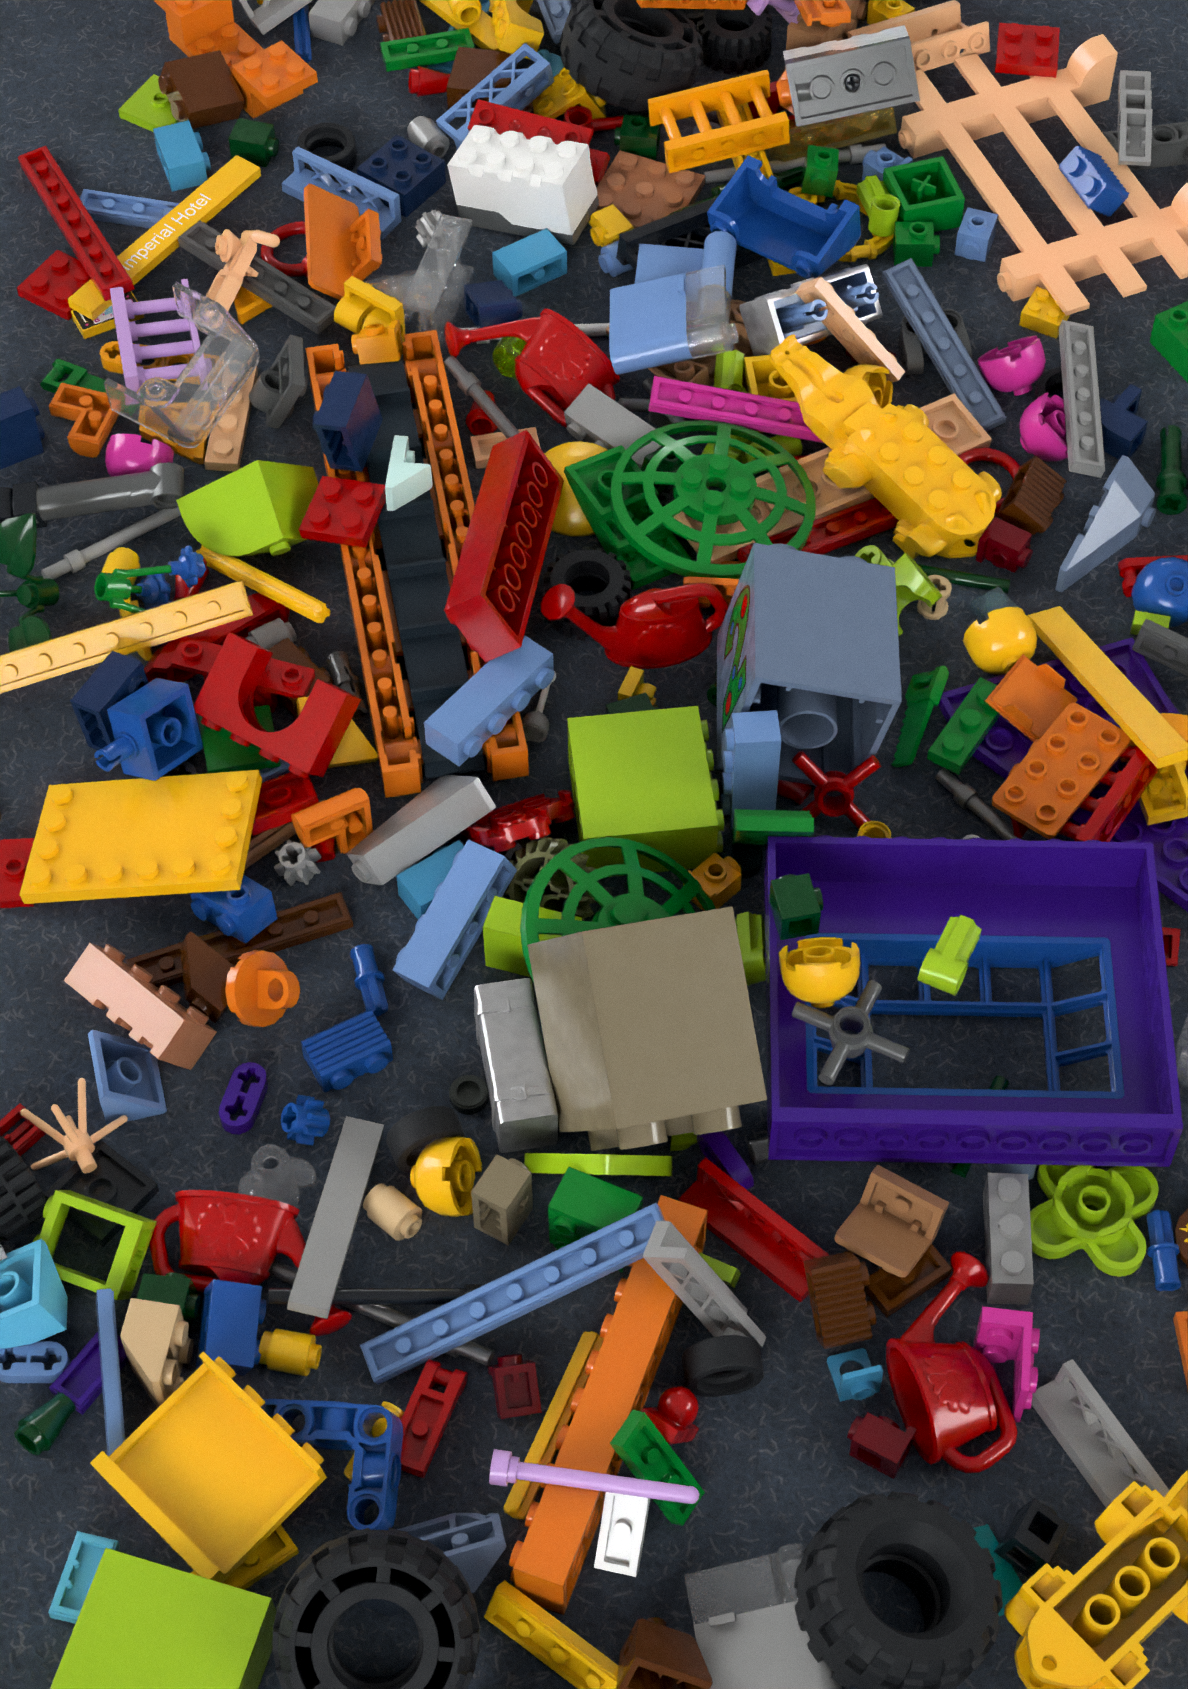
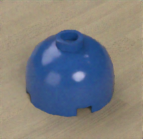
[1131,557,1188,628]

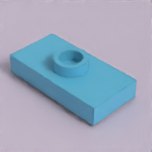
[48,1531,120,1624]

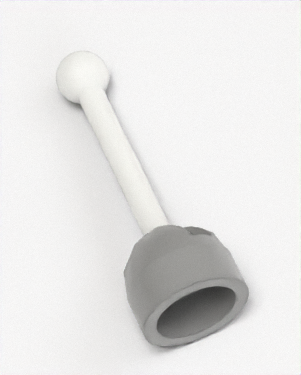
[522,671,556,742]

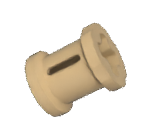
[917,575,952,620]

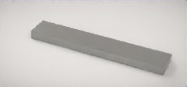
[1058,320,1105,478]
[287,1116,384,1319]

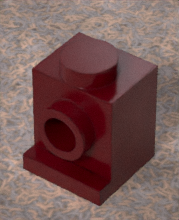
[975,517,1033,573]
[847,1412,917,1479]

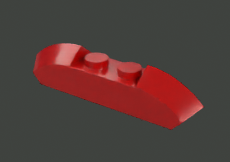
[144,593,290,683]

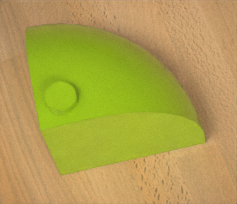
[176,460,319,556]

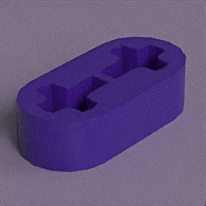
[218,1062,268,1134]
[697,1131,754,1190]

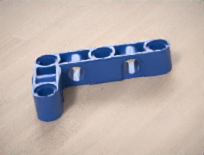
[261,1399,403,1530]

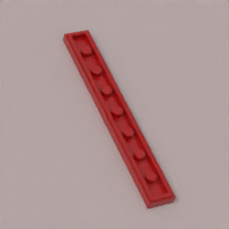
[18,146,135,301]

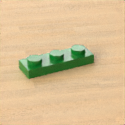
[380,28,475,72]
[927,677,1000,775]
[610,1410,705,1526]

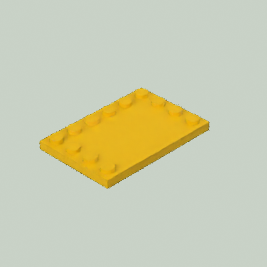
[20,770,262,904]

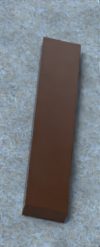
[125,892,353,988]

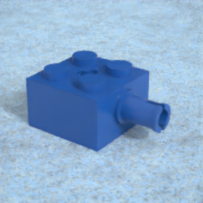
[94,678,203,781]

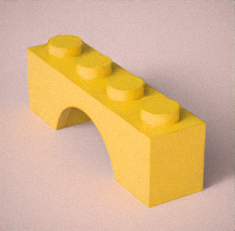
[489,0,544,60]

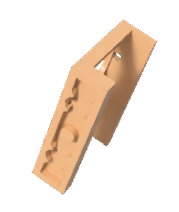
[848,0,990,71]

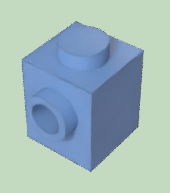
[954,207,998,262]

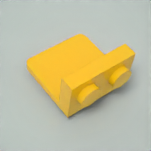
[533,67,607,119]

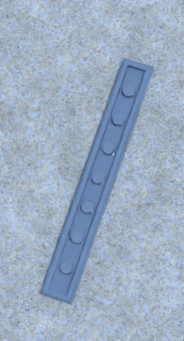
[360,1203,665,1385]

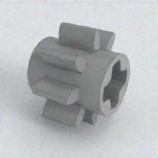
[274,840,322,886]

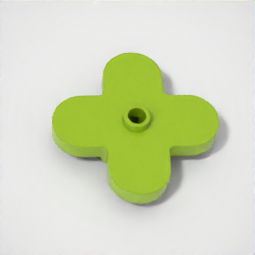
[1030,1165,1159,1277]

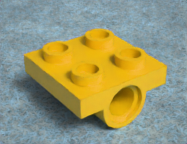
[334,276,406,342]

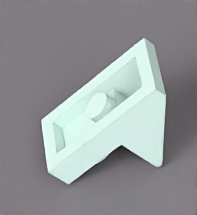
[385,435,433,511]

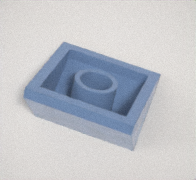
[88,1029,167,1125]

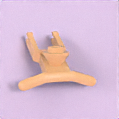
[195,229,280,327]

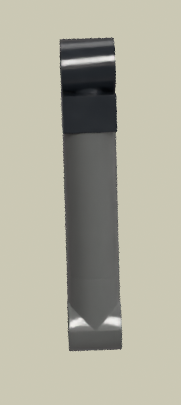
[0,462,185,528]

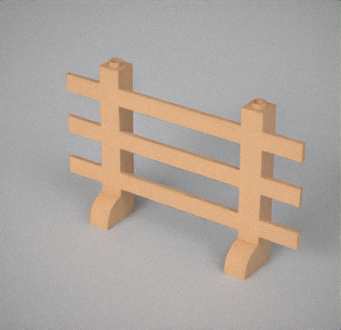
[898,34,1188,316]

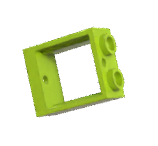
[33,1190,157,1300]

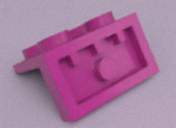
[973,1307,1040,1422]

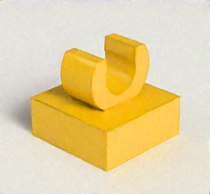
[618,666,657,705]

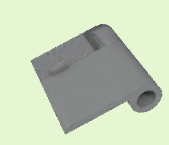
[684,1543,842,1689]

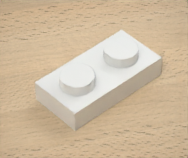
[594,1492,650,1577]

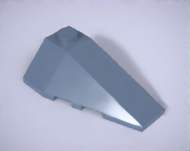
[1055,455,1156,593]

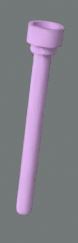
[489,1449,699,1504]

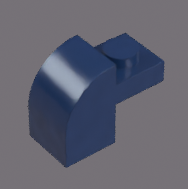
[1100,384,1148,460]

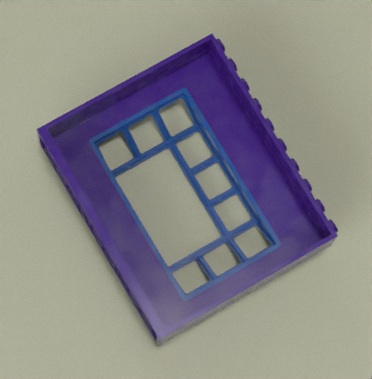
[764,835,1183,1167]

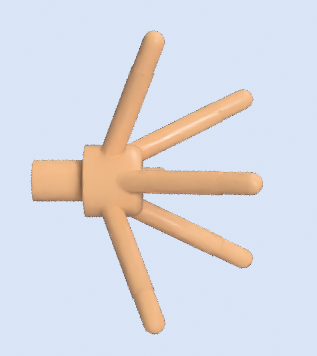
[21,1078,128,1174]

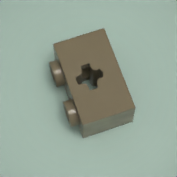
[471,1154,533,1246]

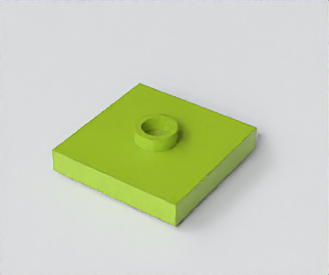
[118,74,179,132]

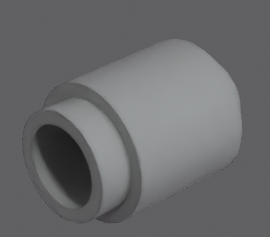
[407,116,450,158]
[245,618,297,650]

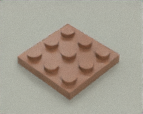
[595,150,706,228]

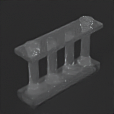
[403,214,475,355]

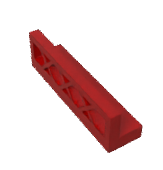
[678,1157,829,1303]

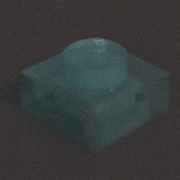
[970,586,1018,622]

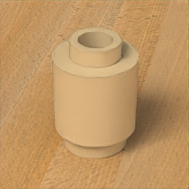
[363,1183,422,1241]

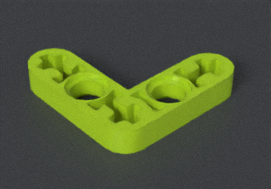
[524,1153,673,1176]

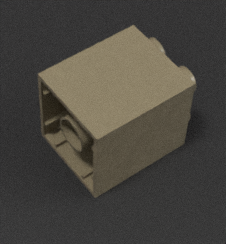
[527,906,767,1151]

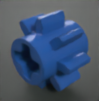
[281,1095,330,1146]

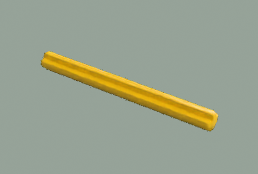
[196,545,330,623]

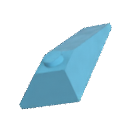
[0,1239,68,1349]

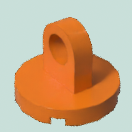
[225,950,300,1027]

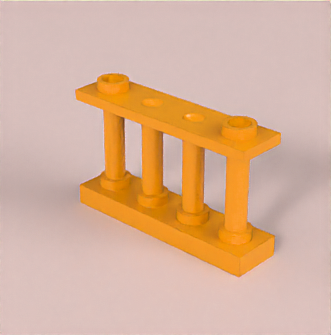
[647,69,790,173]

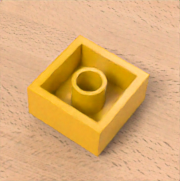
[1019,286,1070,339]

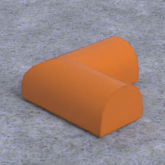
[49,382,124,458]
[291,788,373,854]

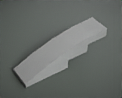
[1118,70,1153,166]

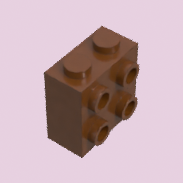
[447,46,519,110]
[158,50,245,129]

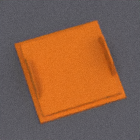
[984,654,1078,742]

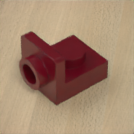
[488,1354,542,1419]

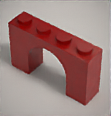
[193,632,361,779]

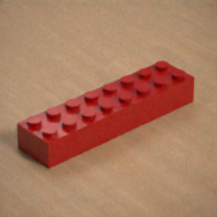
[444,430,564,663]

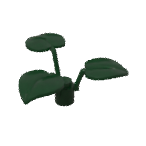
[0,513,60,652]

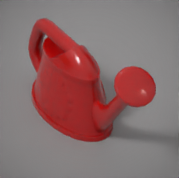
[444,308,620,428]
[541,582,728,669]
[149,1190,352,1336]
[886,1251,1018,1473]

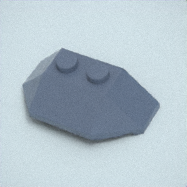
[356,1513,507,1617]

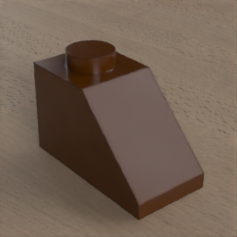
[180,931,235,1023]

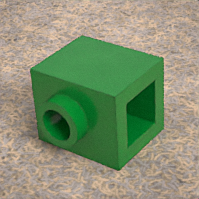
[801,144,839,197]
[892,221,940,267]

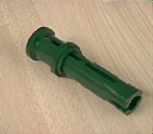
[1156,425,1187,515]

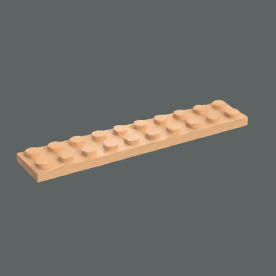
[674,394,992,564]

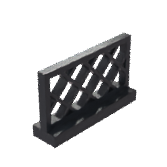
[616,197,765,271]

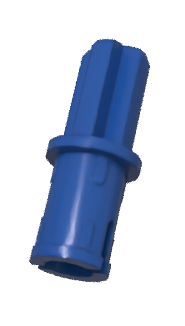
[350,944,389,1017]
[1147,1210,1181,1291]

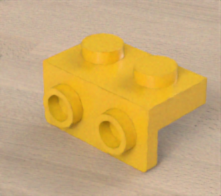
[1126,760,1188,825]

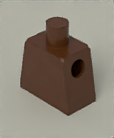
[616,1617,713,1689]

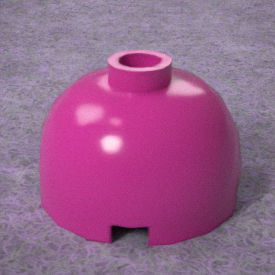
[977,336,1046,396]
[1020,393,1068,462]
[105,433,174,477]

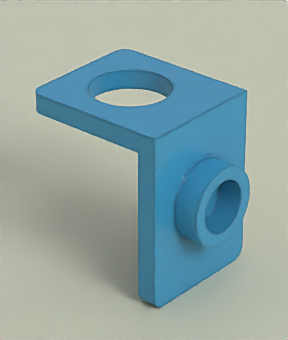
[827,1348,884,1402]

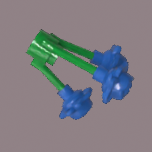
[94,545,206,613]

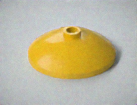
[544,441,607,536]

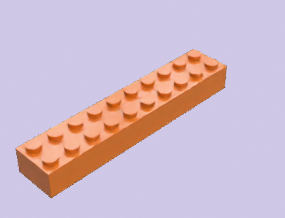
[509,1195,707,1615]

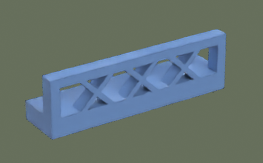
[436,43,554,150]
[281,147,401,240]

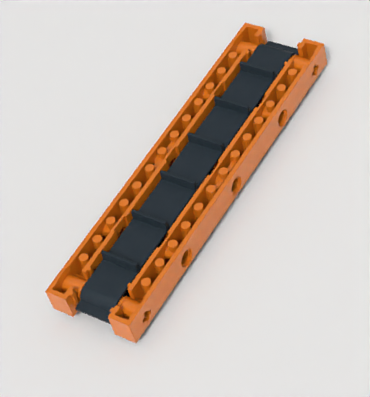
[305,330,529,798]

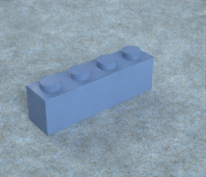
[424,635,554,766]
[721,710,781,829]
[393,839,517,1000]

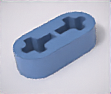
[0,1341,70,1383]

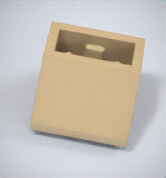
[120,1298,194,1408]

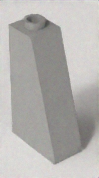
[346,775,496,885]

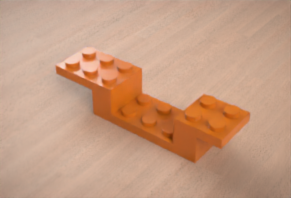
[153,0,318,119]

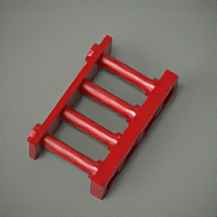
[467,99,611,186]
[1010,745,1160,842]

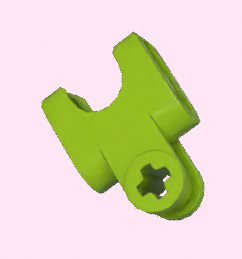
[855,545,942,637]

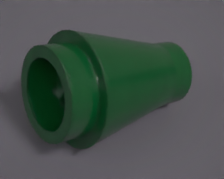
[14,1392,76,1455]

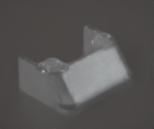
[104,282,260,448]

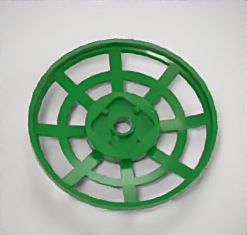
[610,420,816,579]
[520,837,716,982]

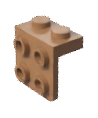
[834,1164,950,1277]

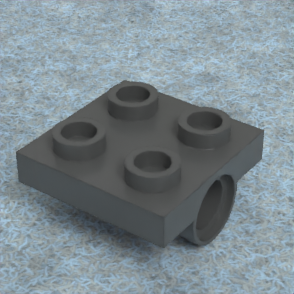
[249,334,308,428]

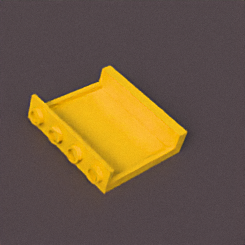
[90,1351,327,1583]

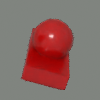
[641,1386,699,1445]

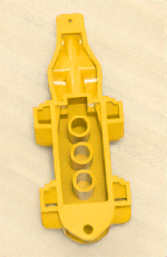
[769,335,1002,559]
[1004,1470,1188,1689]

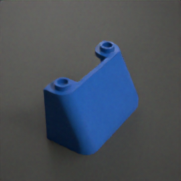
[707,155,861,279]

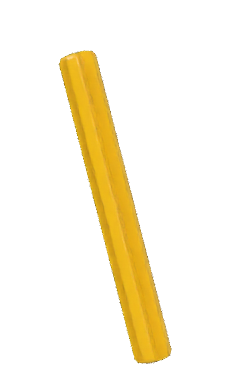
[503,1331,604,1520]

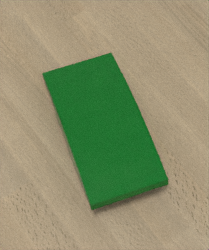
[564,445,691,590]
[732,809,814,845]

